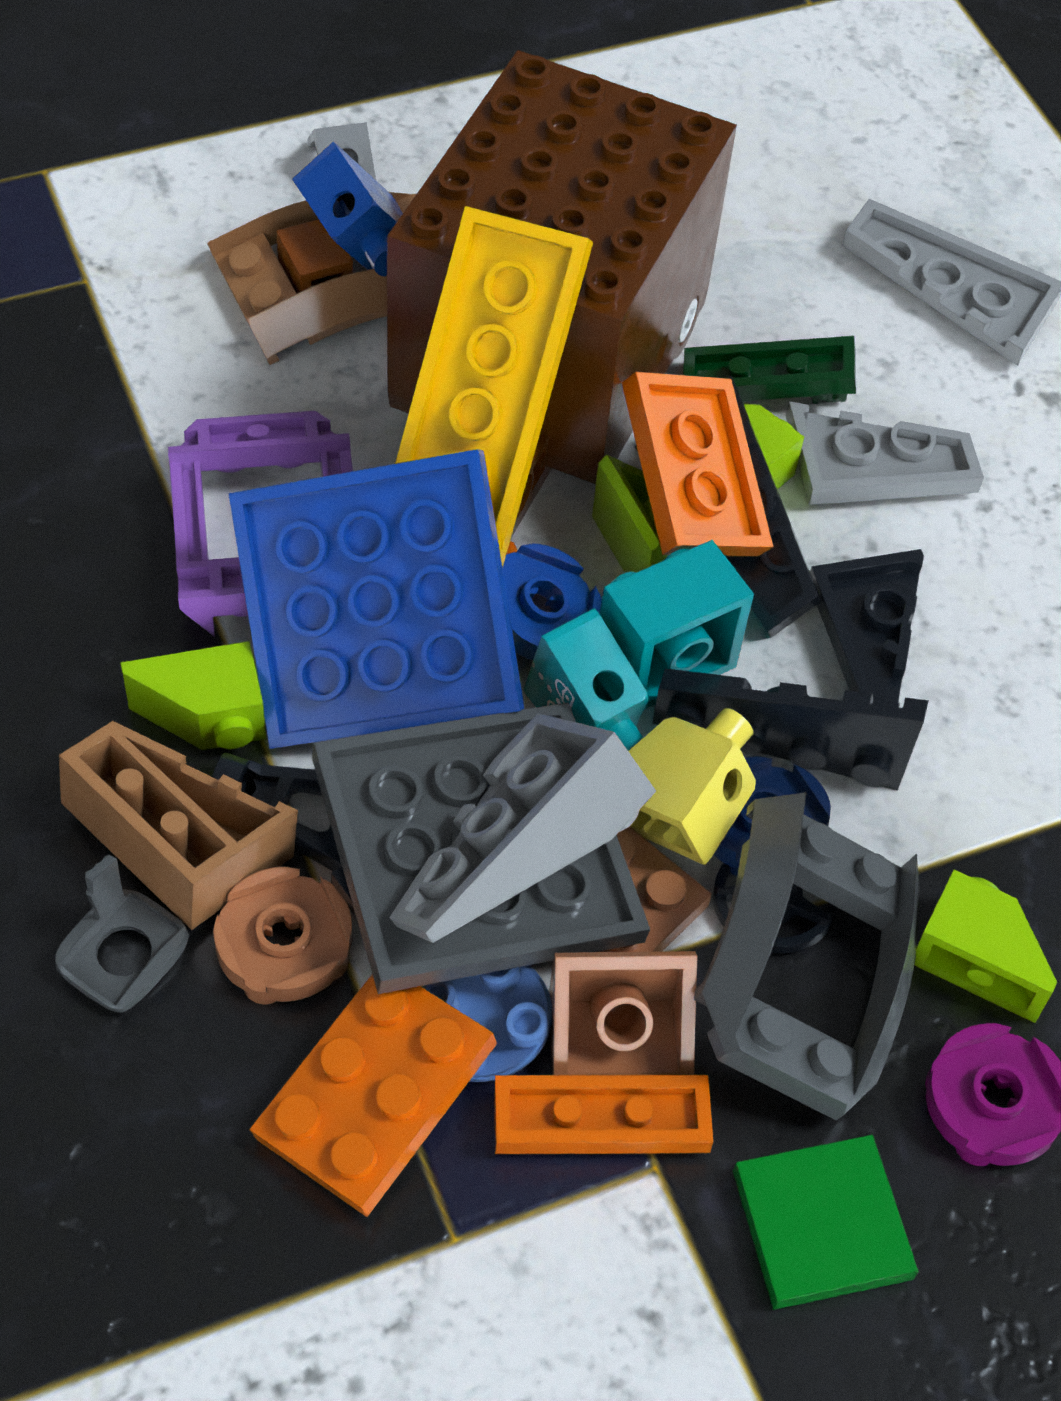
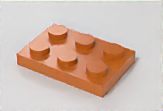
[622,372,773,556]
[249,975,497,1217]

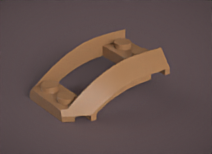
[207,192,416,365]

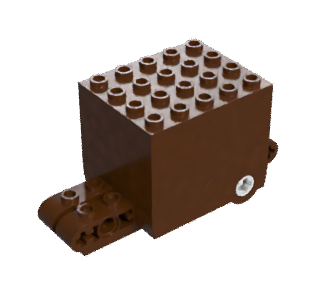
[387,50,737,538]

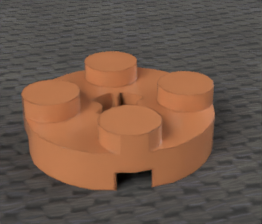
[214,867,353,1005]

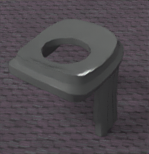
[55,855,189,1013]

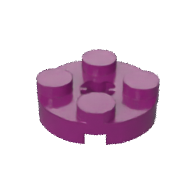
[925,1023,1061,1166]

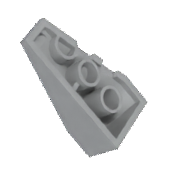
[389,713,656,943]

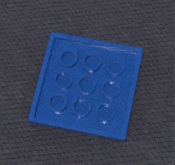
[229,449,525,749]

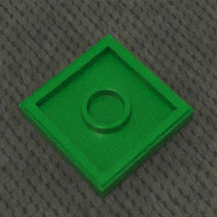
[733,1135,919,1310]

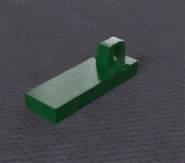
[683,336,856,404]

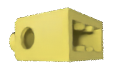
[628,708,756,865]

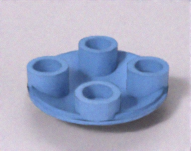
[421,965,552,1082]

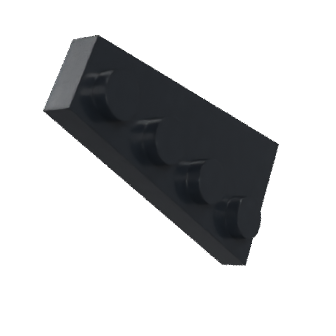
[634,375,822,637]
[652,668,929,791]

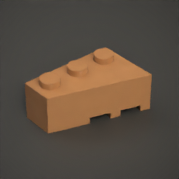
[59,721,298,930]

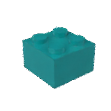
[600,540,754,710]

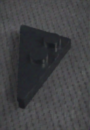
[810,549,924,707]

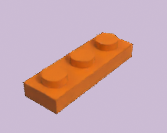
[494,1075,714,1154]

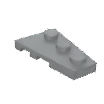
[786,401,984,505]

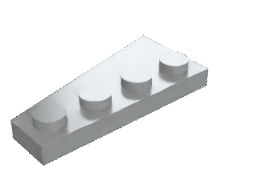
[842,199,1061,366]

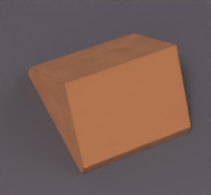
[549,951,697,1075]

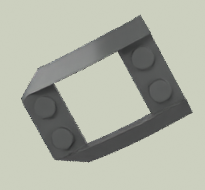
[694,792,920,1121]

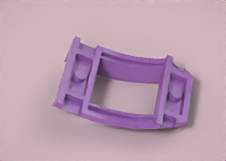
[168,411,353,637]

